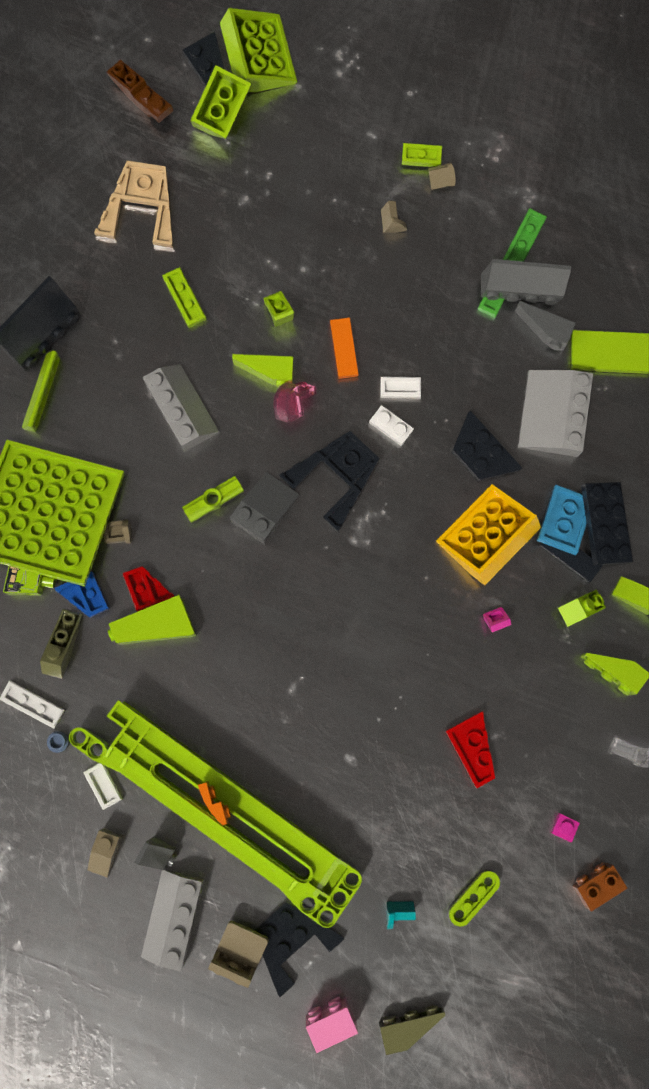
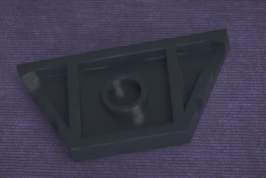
[452,410,522,481]

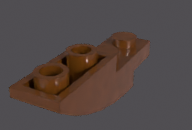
[107,59,174,123]

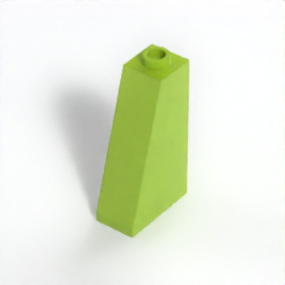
[108,595,196,645]

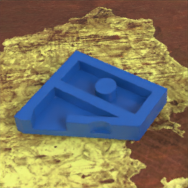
[55,571,109,618]

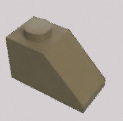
[87,828,123,878]

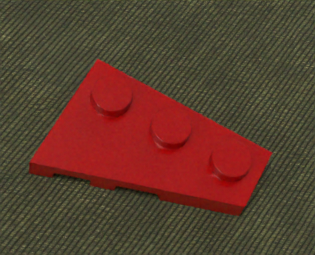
[445,711,495,788]

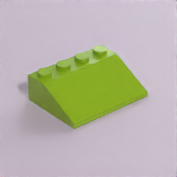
[220,8,297,93]

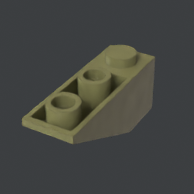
[40,609,83,679]
[379,1005,446,1055]

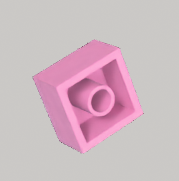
[306,997,358,1053]

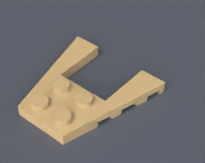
[94,161,173,248]

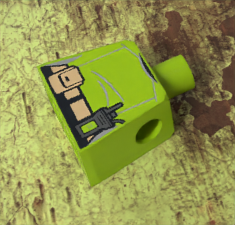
[3,566,57,595]

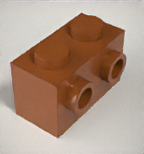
[572,862,628,912]

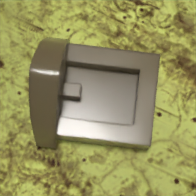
[428,162,456,190]
[381,201,407,233]
[104,519,132,544]

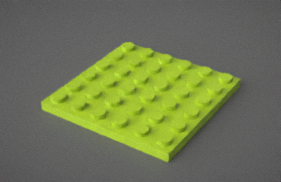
[0,440,124,587]

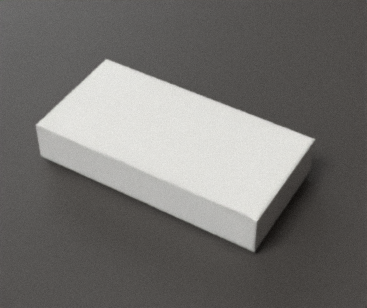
[380,377,421,399]
[83,763,123,810]

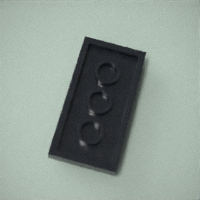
[581,482,633,566]

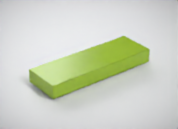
[162,267,207,328]

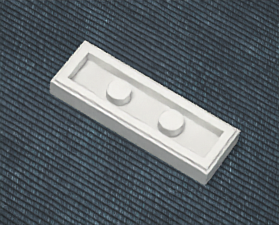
[0,680,66,729]

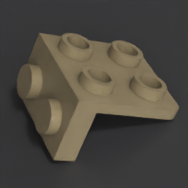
[208,921,269,988]

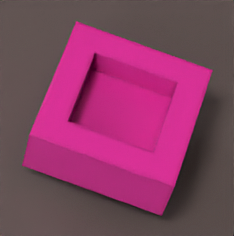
[483,607,511,632]
[550,813,580,843]

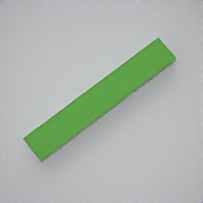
[477,208,547,318]

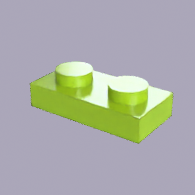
[402,143,442,167]

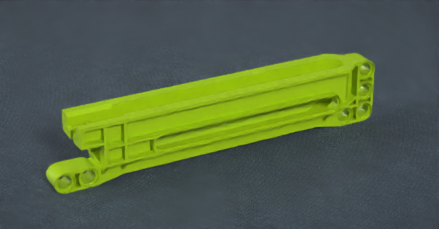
[69,700,362,928]

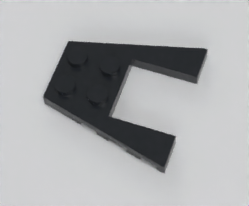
[279,431,380,532]

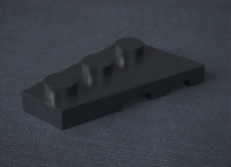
[182,31,225,87]

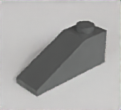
[515,301,576,351]
[134,836,177,870]

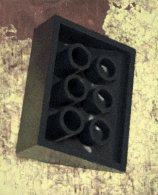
[0,276,80,371]

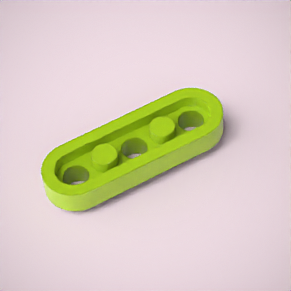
[448,870,500,927]

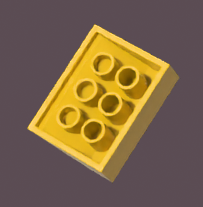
[436,484,541,585]

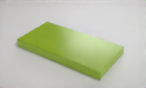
[571,330,649,374]

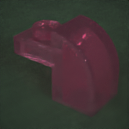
[273,382,317,422]

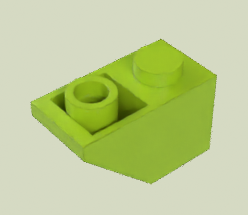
[558,589,606,627]

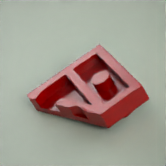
[123,566,175,612]

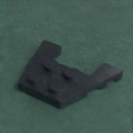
[254,901,344,997]

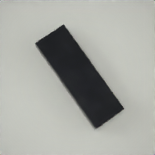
[540,543,603,583]

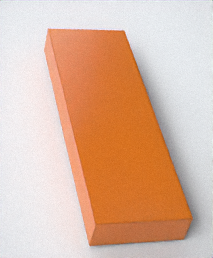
[330,317,358,379]

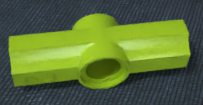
[182,476,244,523]

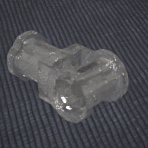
[608,736,649,768]

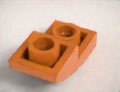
[198,782,231,825]

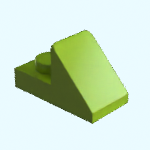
[263,291,294,327]

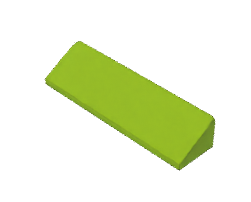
[22,351,60,432]

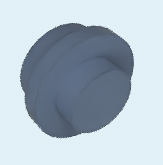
[47,731,69,753]

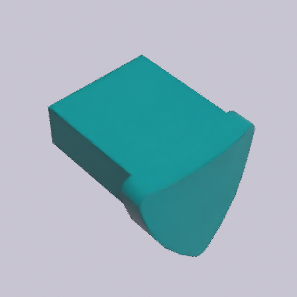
[387,901,416,929]

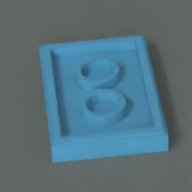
[537,485,587,555]

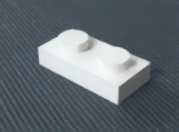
[369,405,414,446]

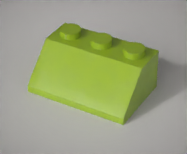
[191,65,252,139]

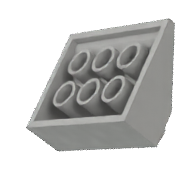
[518,370,593,457]

